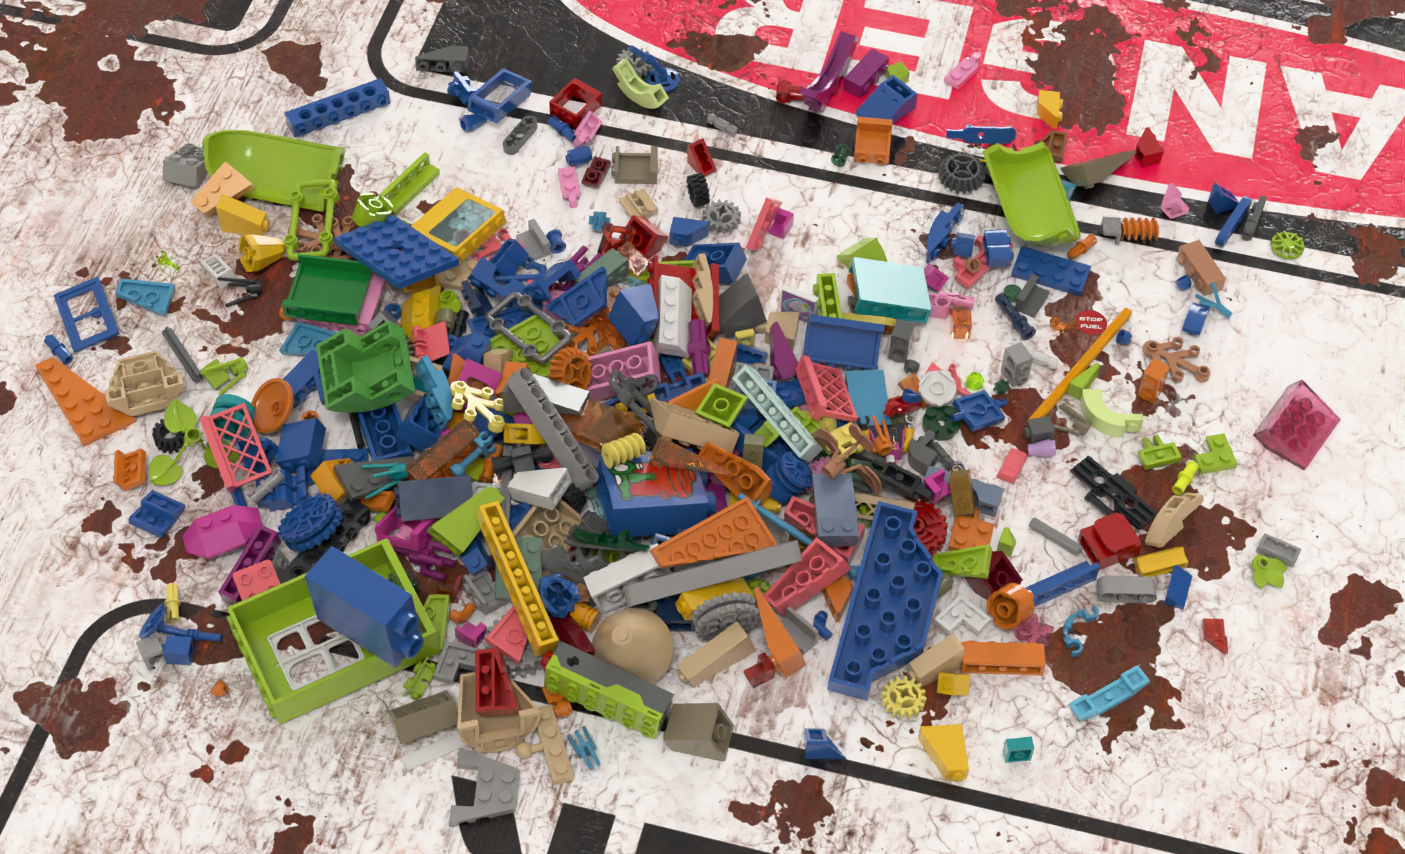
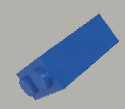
[275,418,326,473]

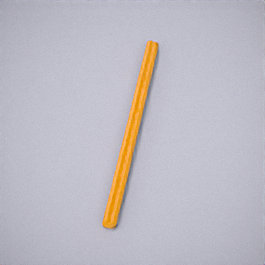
[1026,307,1132,423]

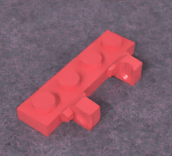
[952,235,1014,290]

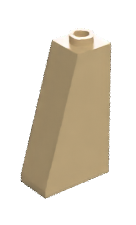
[677,621,756,687]

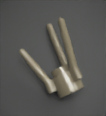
[1053,403,1092,436]

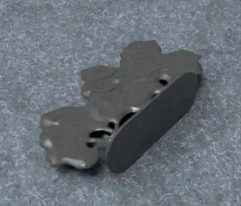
[541,539,639,608]

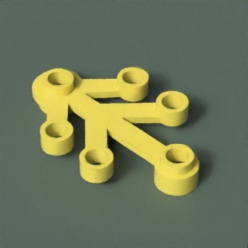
[450,381,505,433]

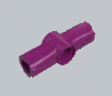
[688,319,711,377]

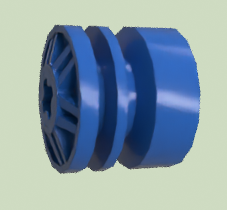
[764,452,813,504]

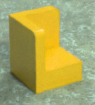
[937,672,970,695]

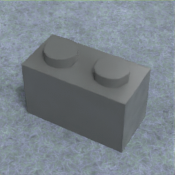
[888,319,915,363]

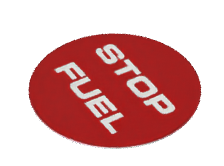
[1075,310,1107,335]

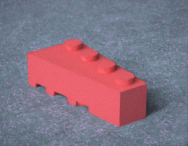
[784,496,865,564]
[763,537,851,617]

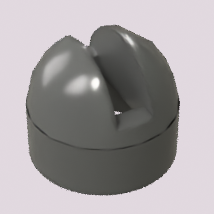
[904,359,920,376]

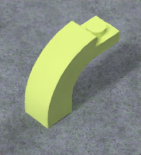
[612,58,669,109]
[1080,389,1143,437]

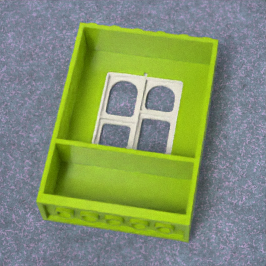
[226,538,441,725]

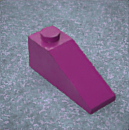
[770,322,798,382]

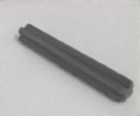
[162,327,203,383]

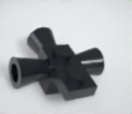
[491,443,553,476]

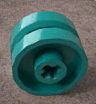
[209,394,256,441]

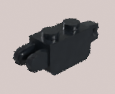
[872,459,933,503]

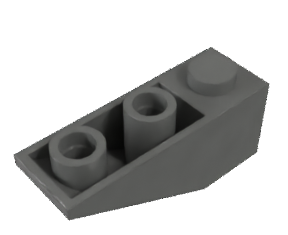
[415,46,469,73]

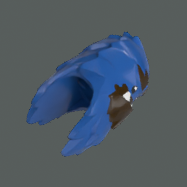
[538,573,581,619]

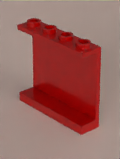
[647,255,719,339]

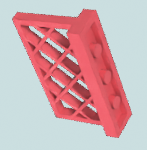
[795,355,858,422]
[199,403,272,493]

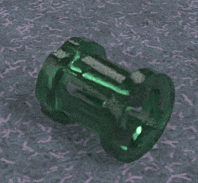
[831,144,851,167]

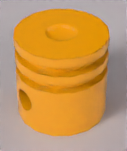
[570,603,602,633]

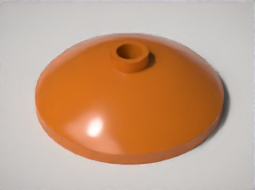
[251,378,294,434]

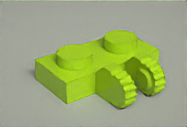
[1137,435,1182,470]

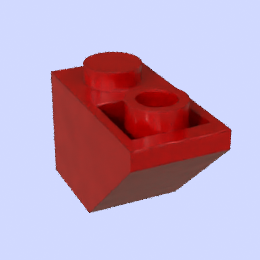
[1134,127,1164,168]

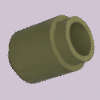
[436,308,455,334]

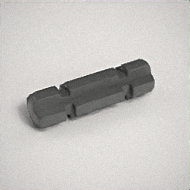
[929,441,955,469]

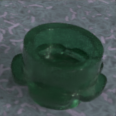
[993,379,1011,395]

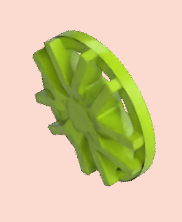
[1270,231,1305,259]

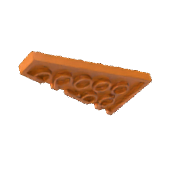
[35,357,137,447]
[649,497,778,569]

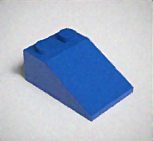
[684,242,747,284]

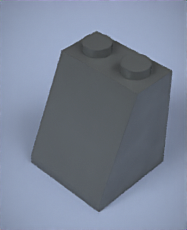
[719,273,767,338]

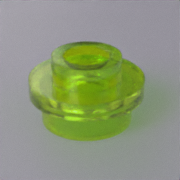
[965,372,984,390]

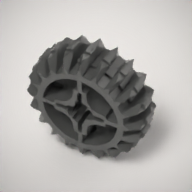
[938,151,986,194]

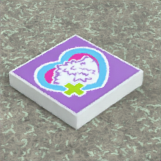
[780,285,818,323]

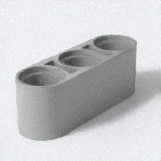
[1097,576,1157,603]

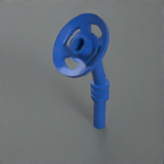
[628,45,680,92]
[139,604,223,642]

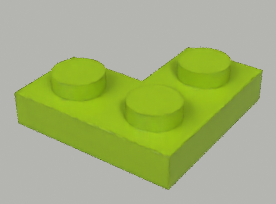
[1193,433,1238,474]

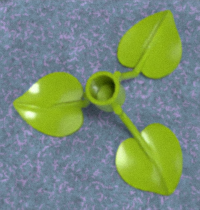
[149,398,239,486]

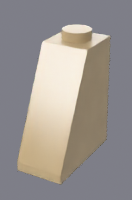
[907,633,965,687]

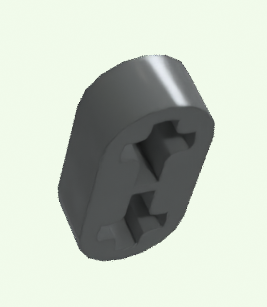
[633,373,659,401]

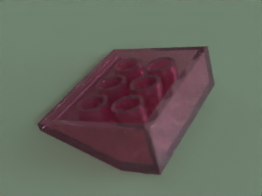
[1253,379,1341,470]

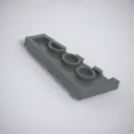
[333,456,421,501]

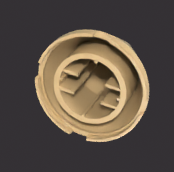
[592,608,674,684]

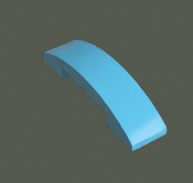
[1069,665,1150,721]

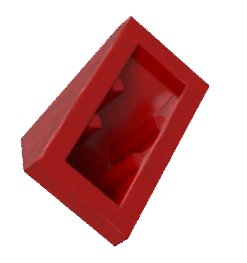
[687,138,717,177]

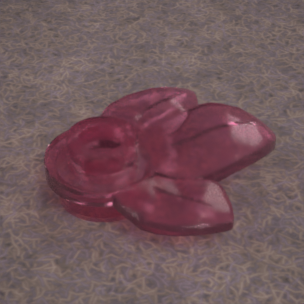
[1014,614,1054,648]

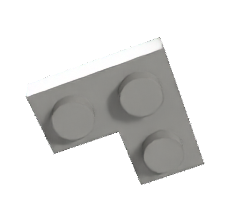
[433,641,479,684]

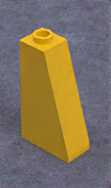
[675,577,759,620]

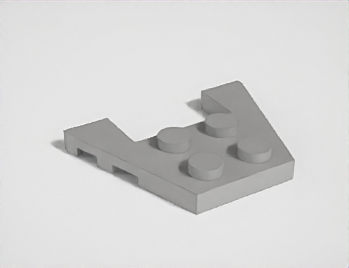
[449,748,520,827]

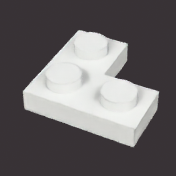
[933,594,991,635]

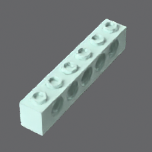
[732,365,823,462]

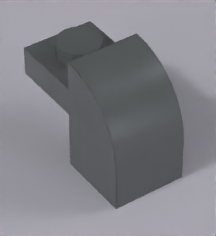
[907,430,938,476]

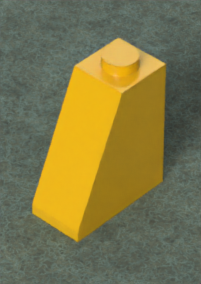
[216,194,270,236]
[918,724,969,782]

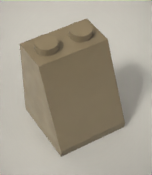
[663,703,734,761]

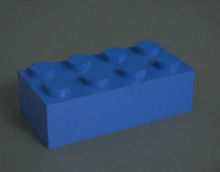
[356,403,413,461]

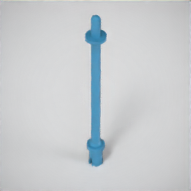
[737,493,860,580]

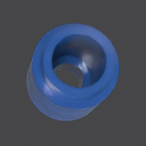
[565,146,593,167]

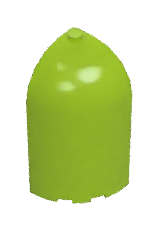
[202,129,346,212]
[982,142,1081,247]

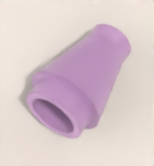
[1028,438,1056,457]

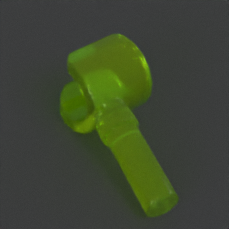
[156,251,180,271]

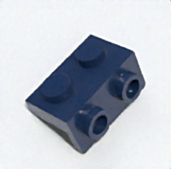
[461,280,493,317]

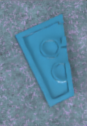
[115,278,175,317]

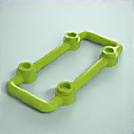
[283,178,340,261]

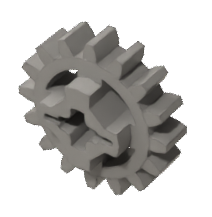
[616,47,653,78]
[702,199,741,234]

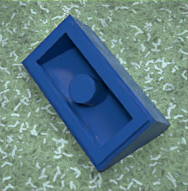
[1164,565,1192,610]

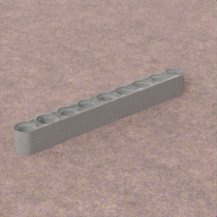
[622,540,802,606]

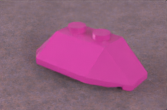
[182,505,263,559]

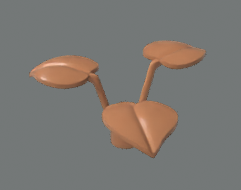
[811,424,882,496]

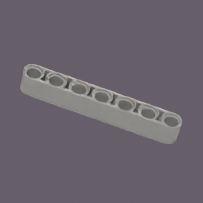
[507,367,599,491]

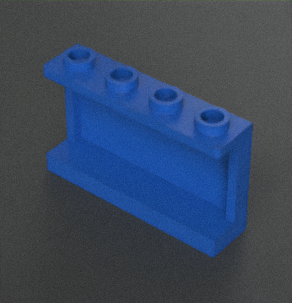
[802,314,885,370]

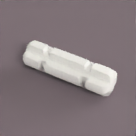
[1026,347,1059,369]

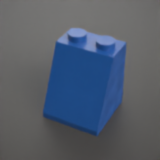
[608,284,659,346]

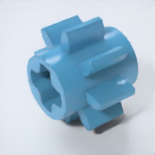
[588,211,610,231]

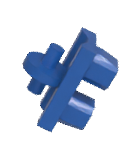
[447,72,477,105]

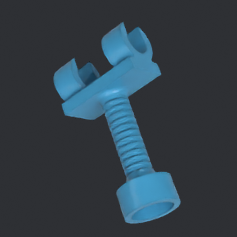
[449,431,497,476]

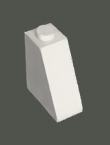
[508,468,572,510]

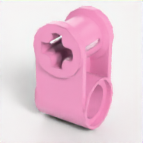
[928,293,951,319]

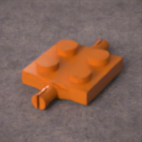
[947,508,994,551]

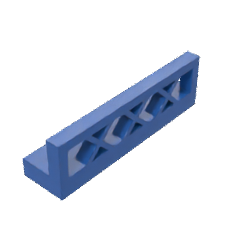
[1025,561,1100,607]

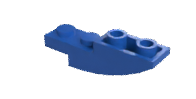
[925,203,964,263]

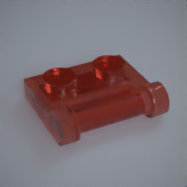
[597,223,636,258]

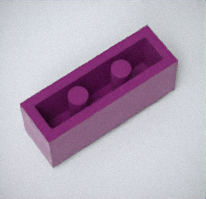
[843,49,889,98]

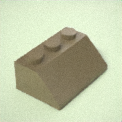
[387,690,458,745]

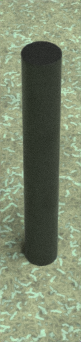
[348,412,365,449]

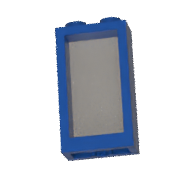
[468,68,532,124]

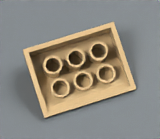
[650,398,739,453]
[512,499,582,578]

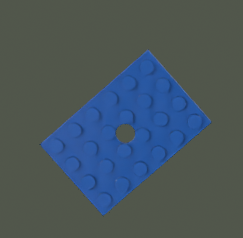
[334,215,459,289]

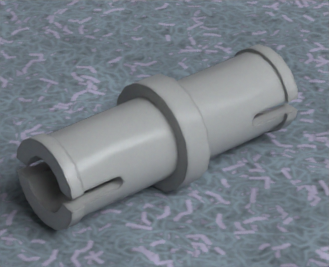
[247,469,286,504]

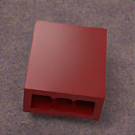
[1078,513,1142,570]

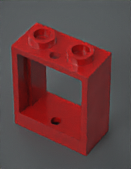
[549,78,602,128]

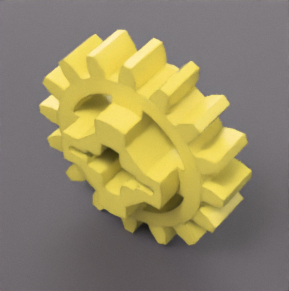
[881,676,927,720]

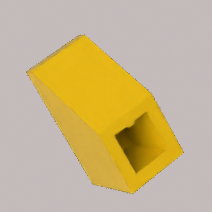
[1037,90,1063,129]

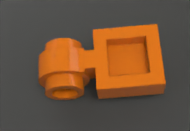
[541,686,573,719]

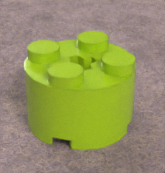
[351,193,393,227]

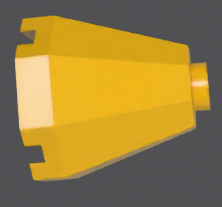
[238,234,286,272]

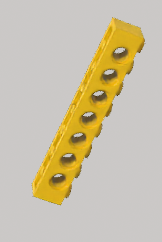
[476,501,559,657]

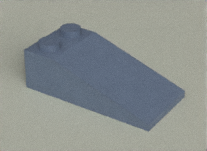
[812,473,859,547]

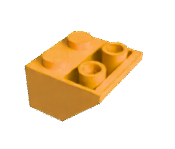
[310,458,353,505]

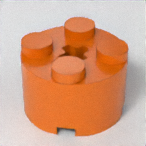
[986,583,1034,630]

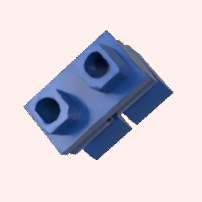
[256,465,309,512]

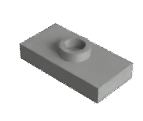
[1256,533,1302,567]

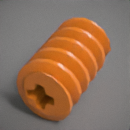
[1120,217,1159,240]

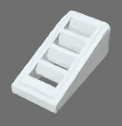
[200,254,235,288]

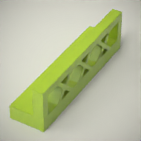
[379,152,440,216]

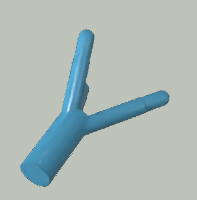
[1195,282,1233,318]

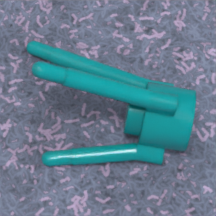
[362,462,407,499]

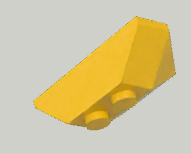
[401,285,441,343]

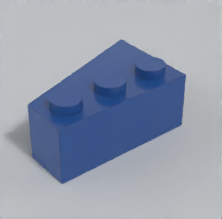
[395,393,441,453]

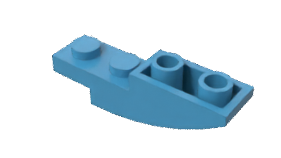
[415,356,453,431]

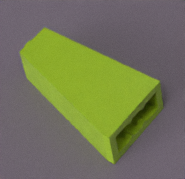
[426,486,504,556]

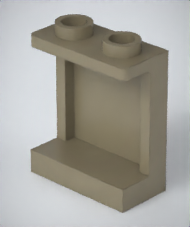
[611,146,658,184]

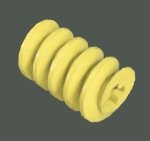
[601,433,646,468]

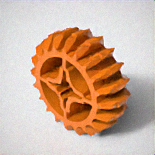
[548,348,593,391]

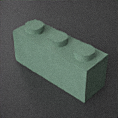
[573,248,629,288]

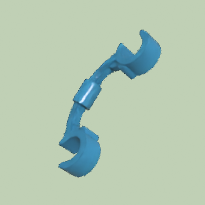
[1063,605,1099,657]

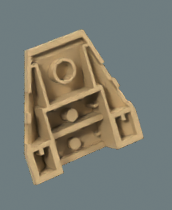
[105,351,184,417]

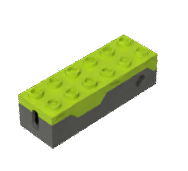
[541,641,674,739]

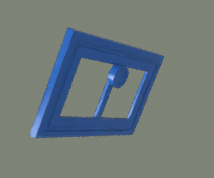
[54,277,120,353]

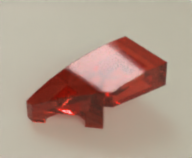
[1202,618,1228,654]

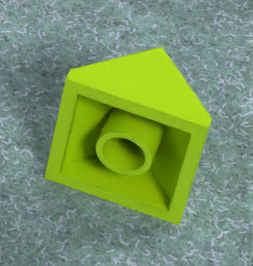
[836,237,887,269]

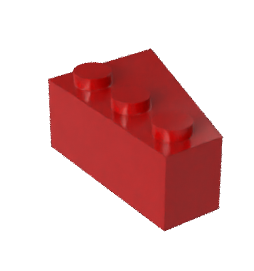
[475,648,521,717]

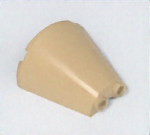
[457,672,541,753]

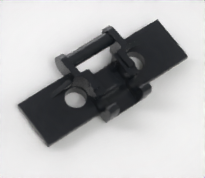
[1070,455,1158,531]

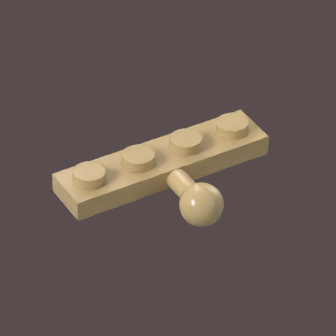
[515,704,574,785]

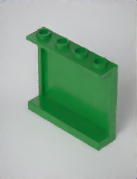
[282,254,373,326]

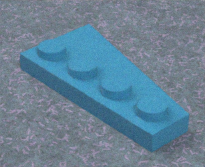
[279,322,337,356]

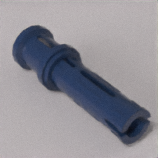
[995,293,1036,340]

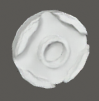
[918,370,956,407]

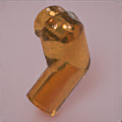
[1049,317,1078,332]

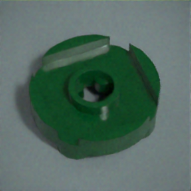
[922,406,961,441]

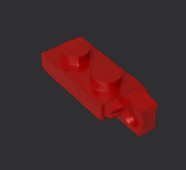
[883,396,922,417]

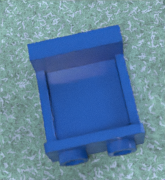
[523,260,581,304]

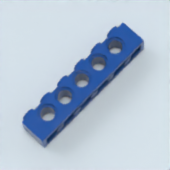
[284,78,391,138]

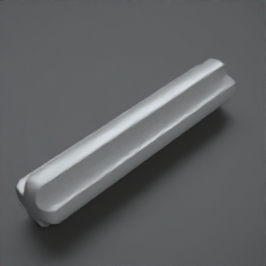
[1029,517,1083,555]

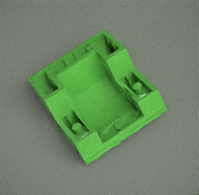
[316,320,415,413]

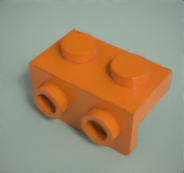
[113,448,146,491]

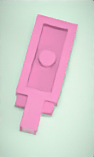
[944,52,981,89]
[572,110,602,148]
[558,166,580,208]

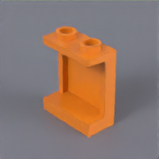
[854,117,893,165]

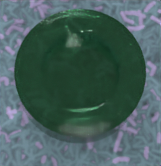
[1003,284,1022,302]

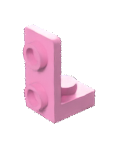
[1160,183,1189,219]

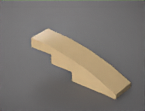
[692,253,713,329]

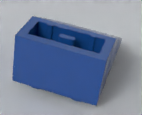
[855,75,918,124]

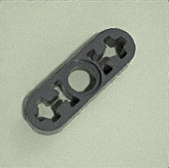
[503,115,538,155]

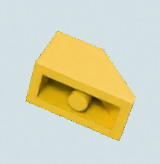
[504,423,546,444]

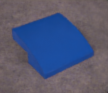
[129,490,185,538]

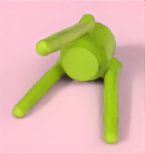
[205,357,248,395]

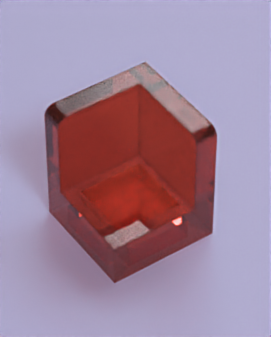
[437,574,464,604]
[743,652,775,688]

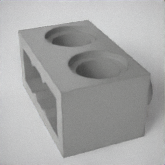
[1001,342,1033,387]

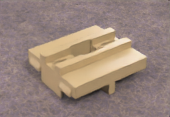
[619,189,658,219]

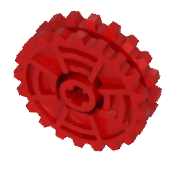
[904,499,948,557]

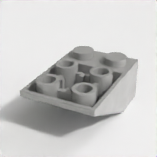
[163,143,208,187]

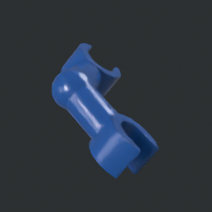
[523,256,547,274]

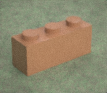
[1177,240,1226,296]

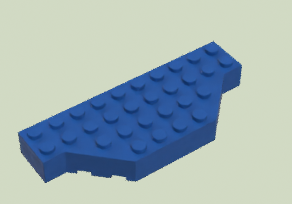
[827,501,943,701]

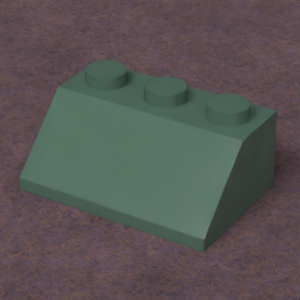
[495,536,542,600]

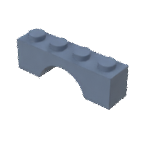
[923,466,1004,517]

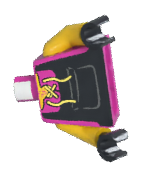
[857,413,917,464]

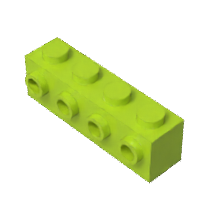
[813,273,843,319]

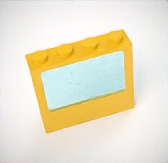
[411,187,507,264]

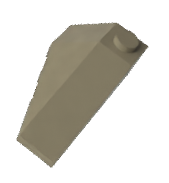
[1060,150,1136,189]

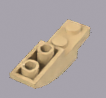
[1145,492,1204,548]

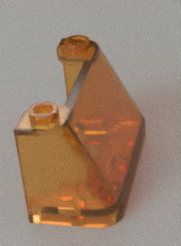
[559,396,644,454]

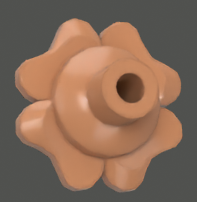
[576,583,591,604]

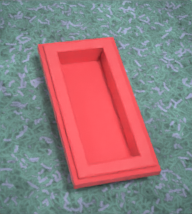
[996,448,1029,484]

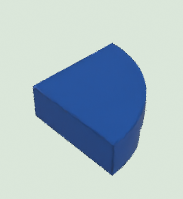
[901,388,921,403]

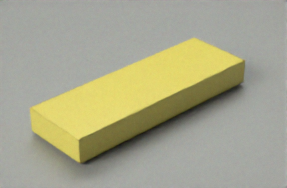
[842,313,896,326]

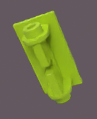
[402,656,437,700]

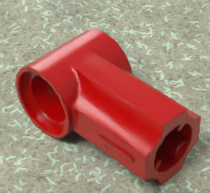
[776,80,807,103]

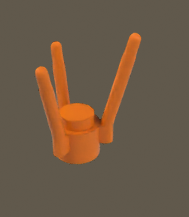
[872,415,893,456]

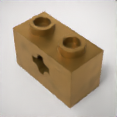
[949,469,976,515]

